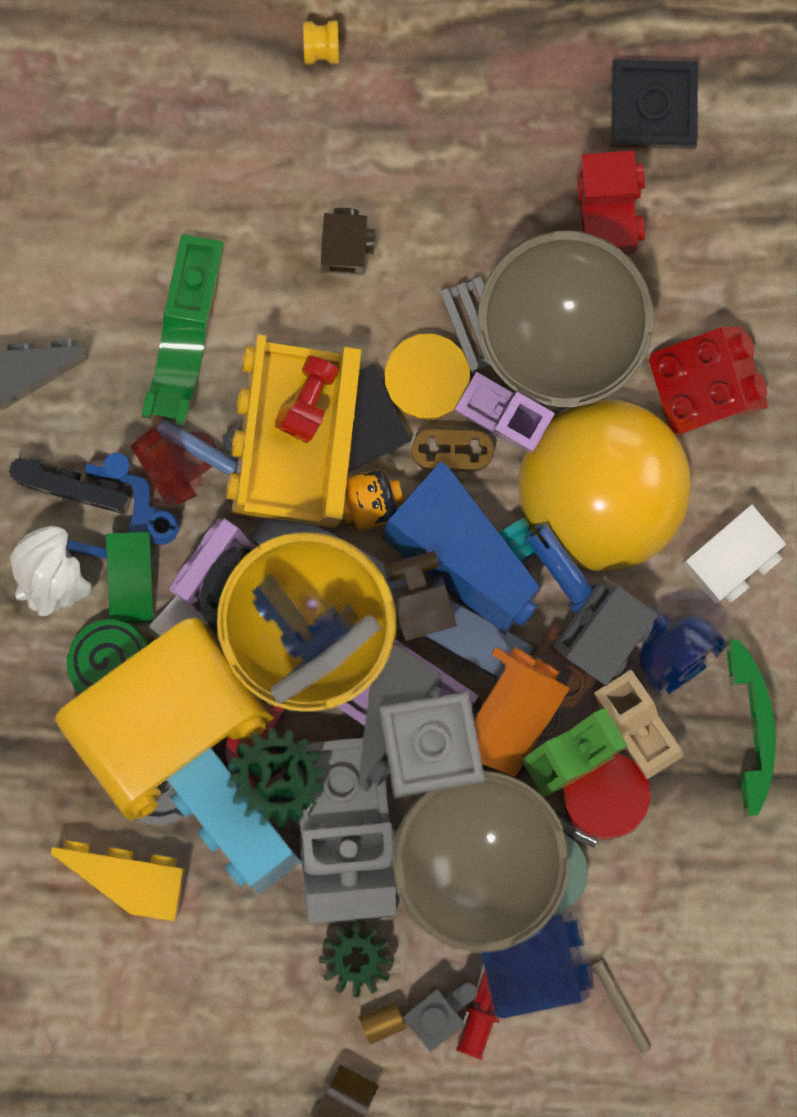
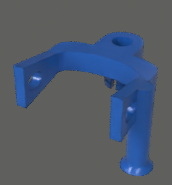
[66,453,179,560]

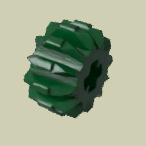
[319,921,394,998]

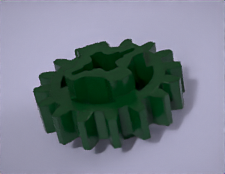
[227,728,326,827]

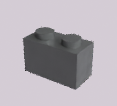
[553,576,658,686]

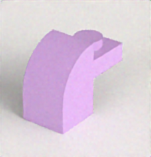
[454,372,555,453]

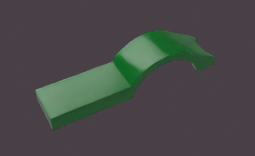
[142,234,224,426]

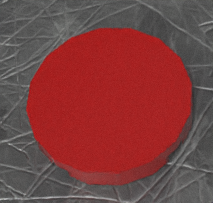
[563,754,651,840]

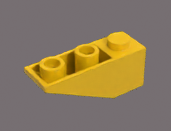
[51,840,186,921]

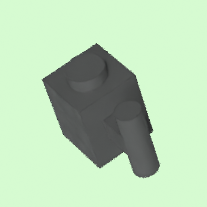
[402,981,477,1053]

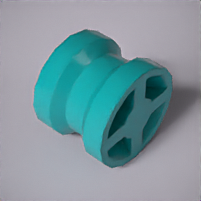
[499,518,536,563]

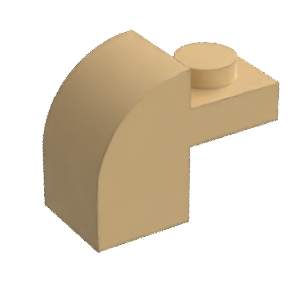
[594,670,684,779]

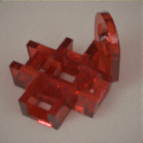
[130,426,217,505]

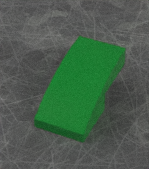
[106,532,153,622]

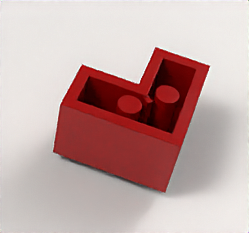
[576,150,645,255]

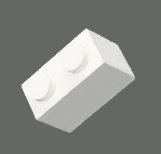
[682,505,786,605]

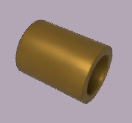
[358,1000,407,1045]

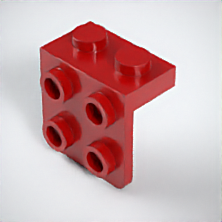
[649,327,768,435]

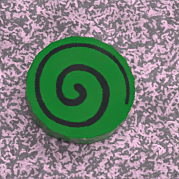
[67,619,149,694]

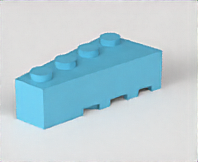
[167,748,301,895]

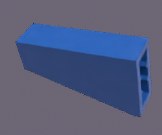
[381,461,540,634]

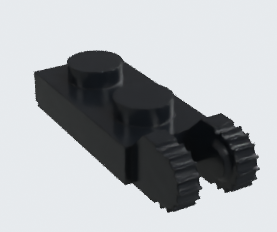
[8,457,131,515]

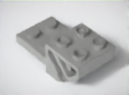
[297,738,396,925]

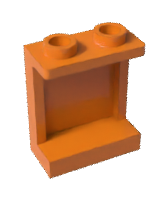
[474,647,570,777]

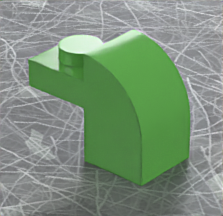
[522,708,628,798]

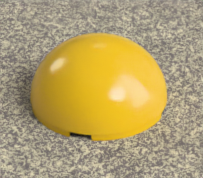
[518,399,691,571]
[217,532,396,711]

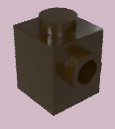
[321,207,375,275]

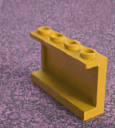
[226,334,362,528]

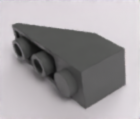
[0,340,88,410]
[359,645,443,792]

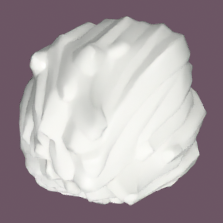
[10,526,93,616]

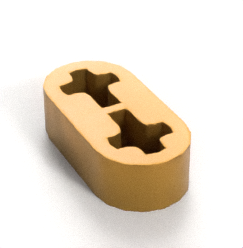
[411,429,494,472]

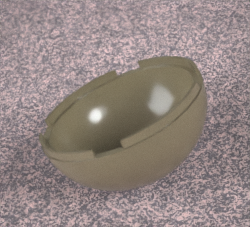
[478,231,654,407]
[392,771,569,952]

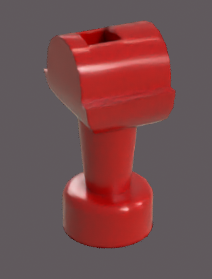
[275,356,339,444]

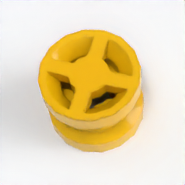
[303,20,339,65]

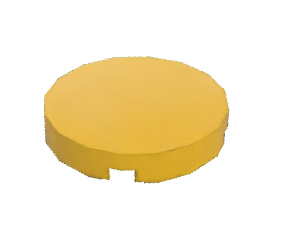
[385,334,470,420]

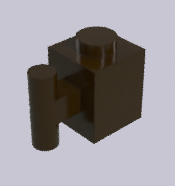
[384,550,457,641]

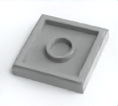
[270,615,381,704]
[379,692,485,798]

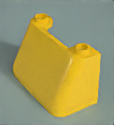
[55,618,274,821]

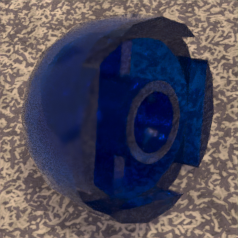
[639,613,728,697]

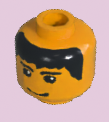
[343,469,404,531]

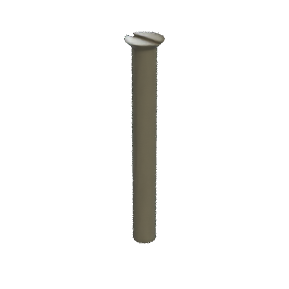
[589,958,651,1054]

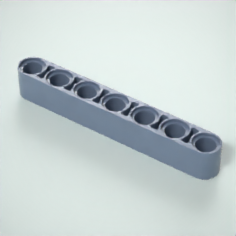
[251,518,534,680]

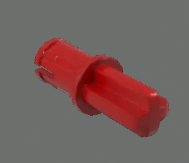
[456,970,509,1060]

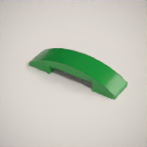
[725,639,776,817]

